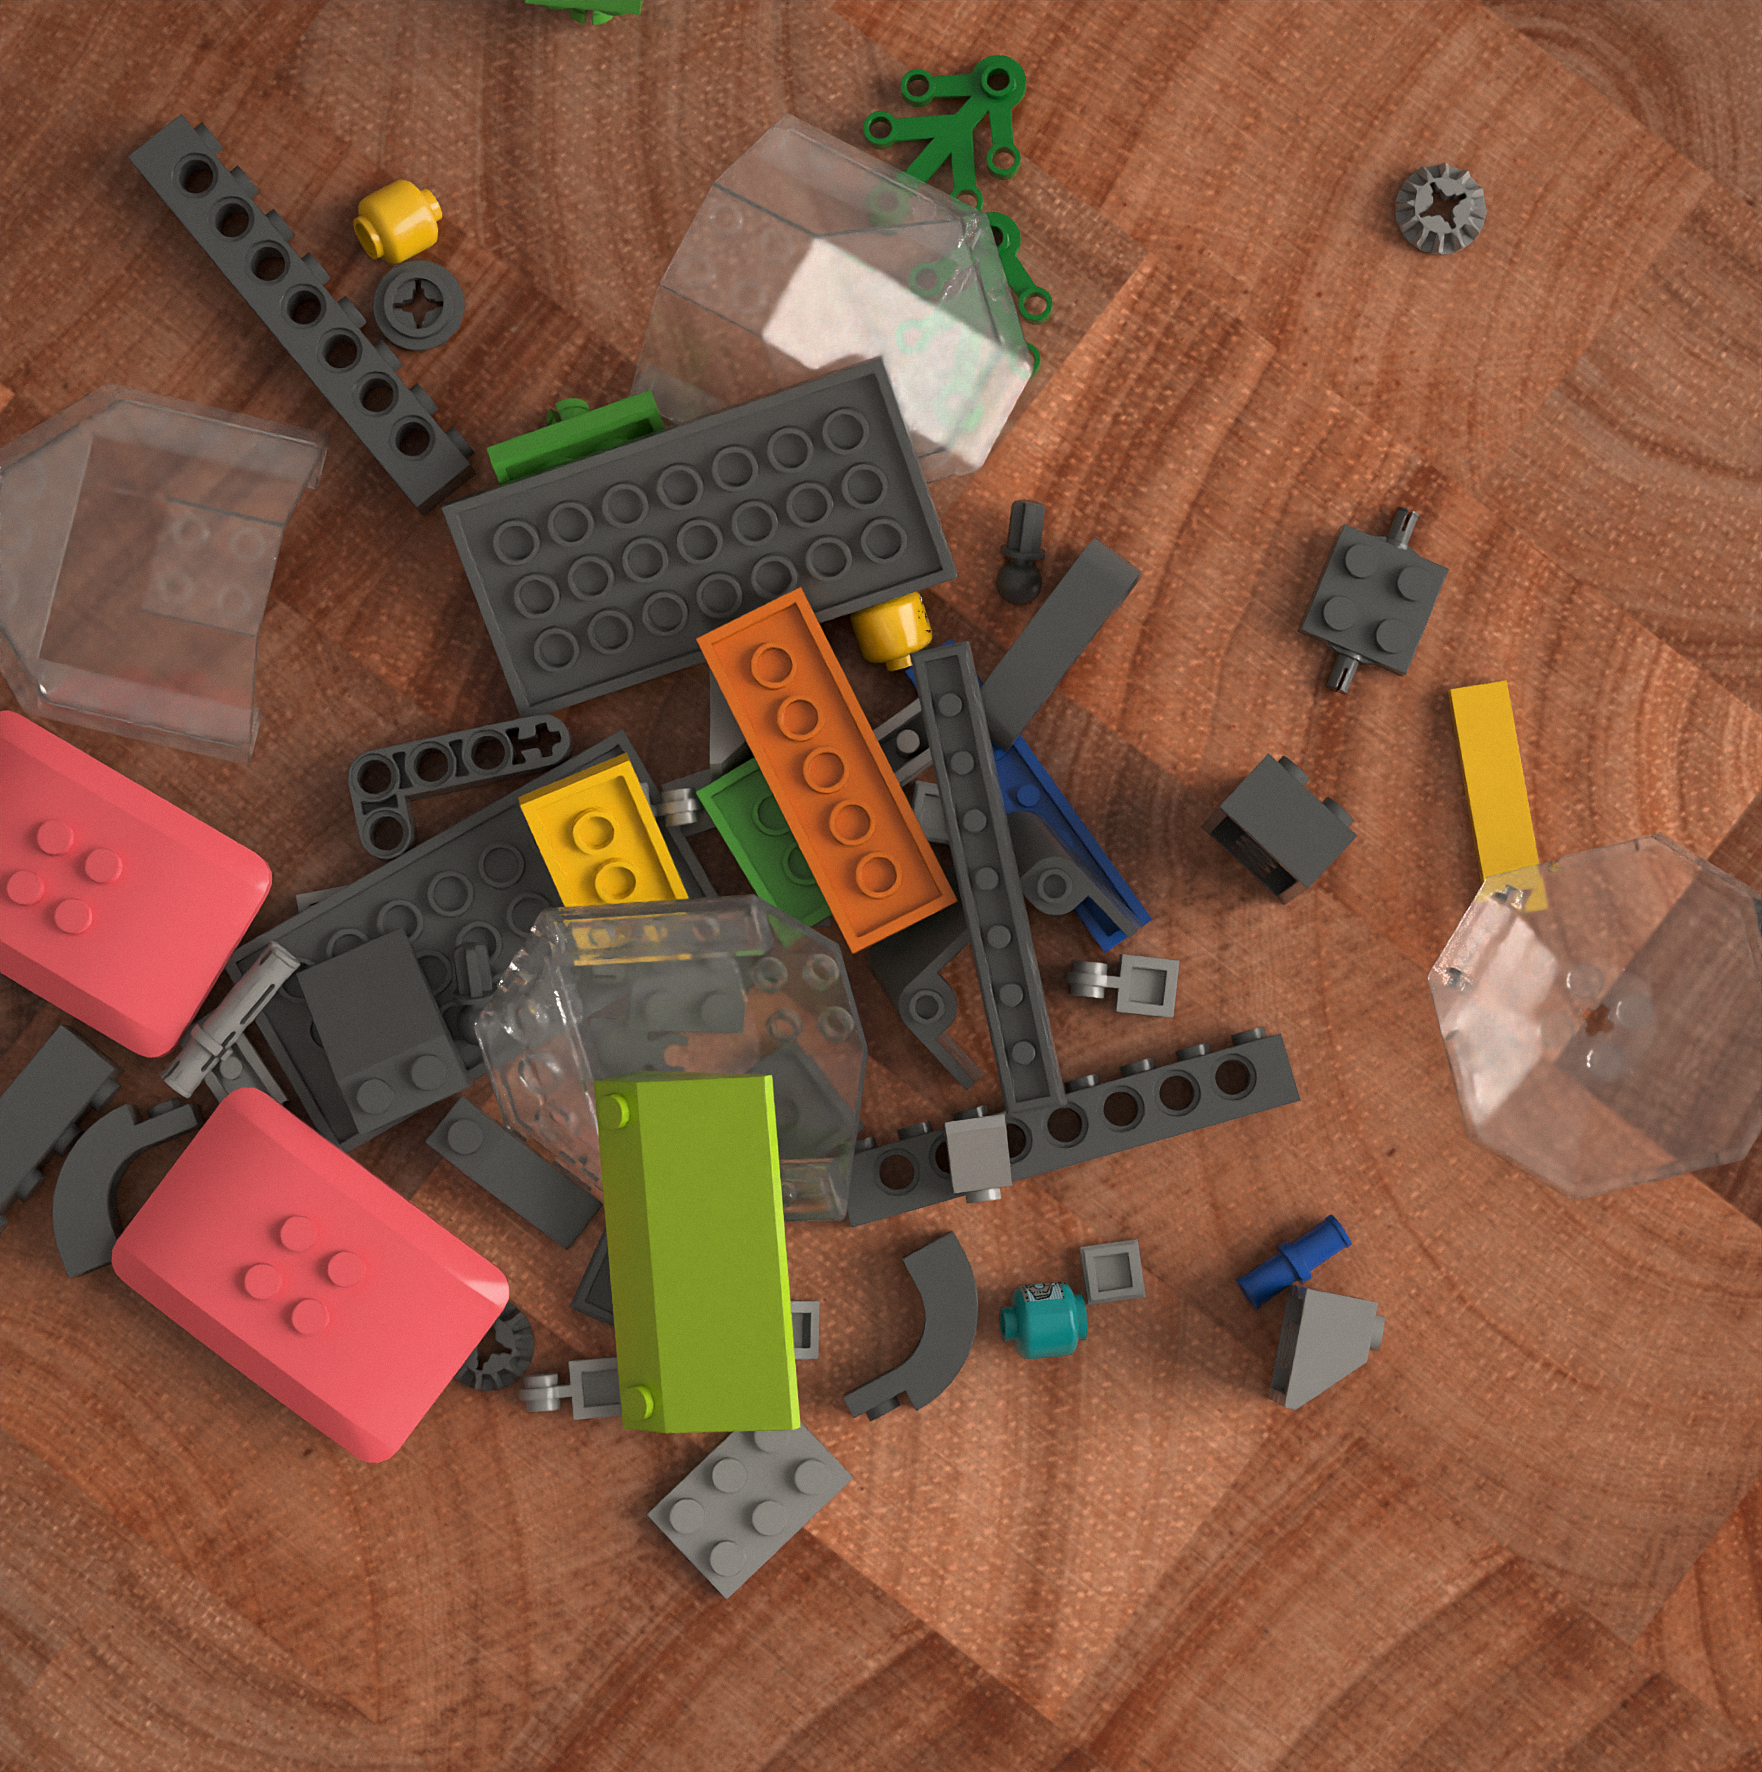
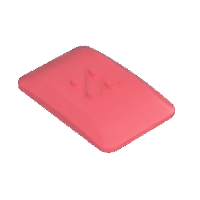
[0,710,272,1059]
[111,1087,510,1463]

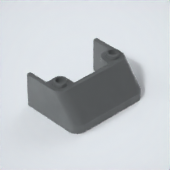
[868,810,1144,1090]

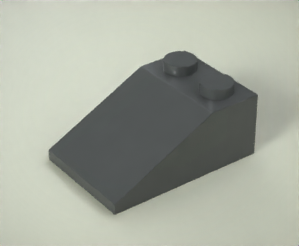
[296,927,474,1135]

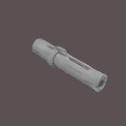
[160,940,301,1098]

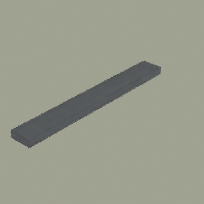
[910,641,1067,1117]

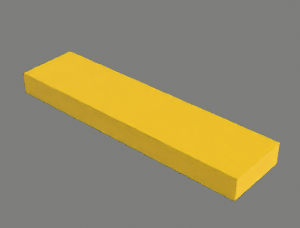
[1448,680,1547,917]

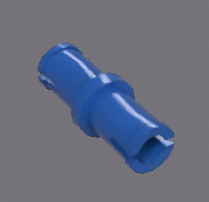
[1235,1214,1352,1310]

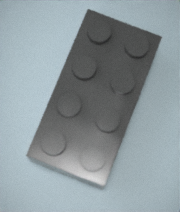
[1201,753,1357,905]

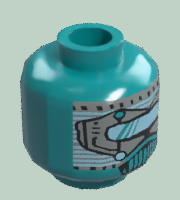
[999,1282,1087,1360]

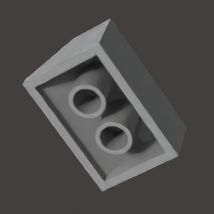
[1268,1285,1385,1410]

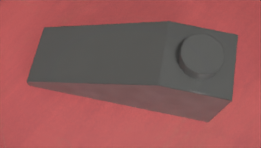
[425,1096,603,1250]

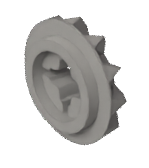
[1395,162,1488,255]

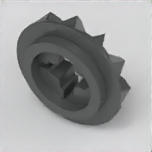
[373,260,466,353]
[454,1302,535,1391]

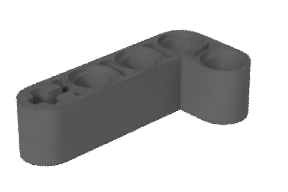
[980,537,1143,753]
[348,714,574,863]

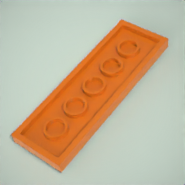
[696,587,958,955]

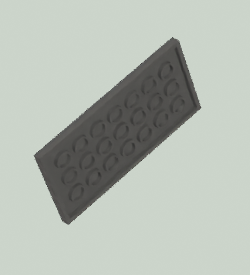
[441,354,958,718]
[225,729,729,1153]

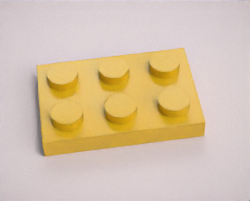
[518,752,693,955]

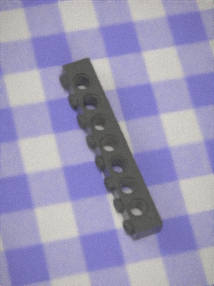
[128,114,476,517]
[833,1026,1301,1227]

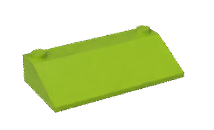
[594,1071,801,1433]

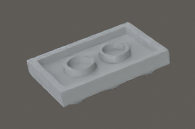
[647,1420,854,1599]

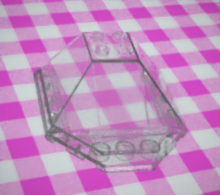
[629,113,1034,484]
[0,382,330,766]
[473,894,868,1222]

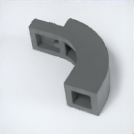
[52,1098,206,1278]
[843,1231,978,1421]

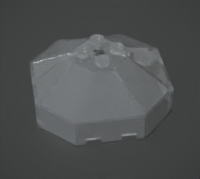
[1427,832,1762,1200]

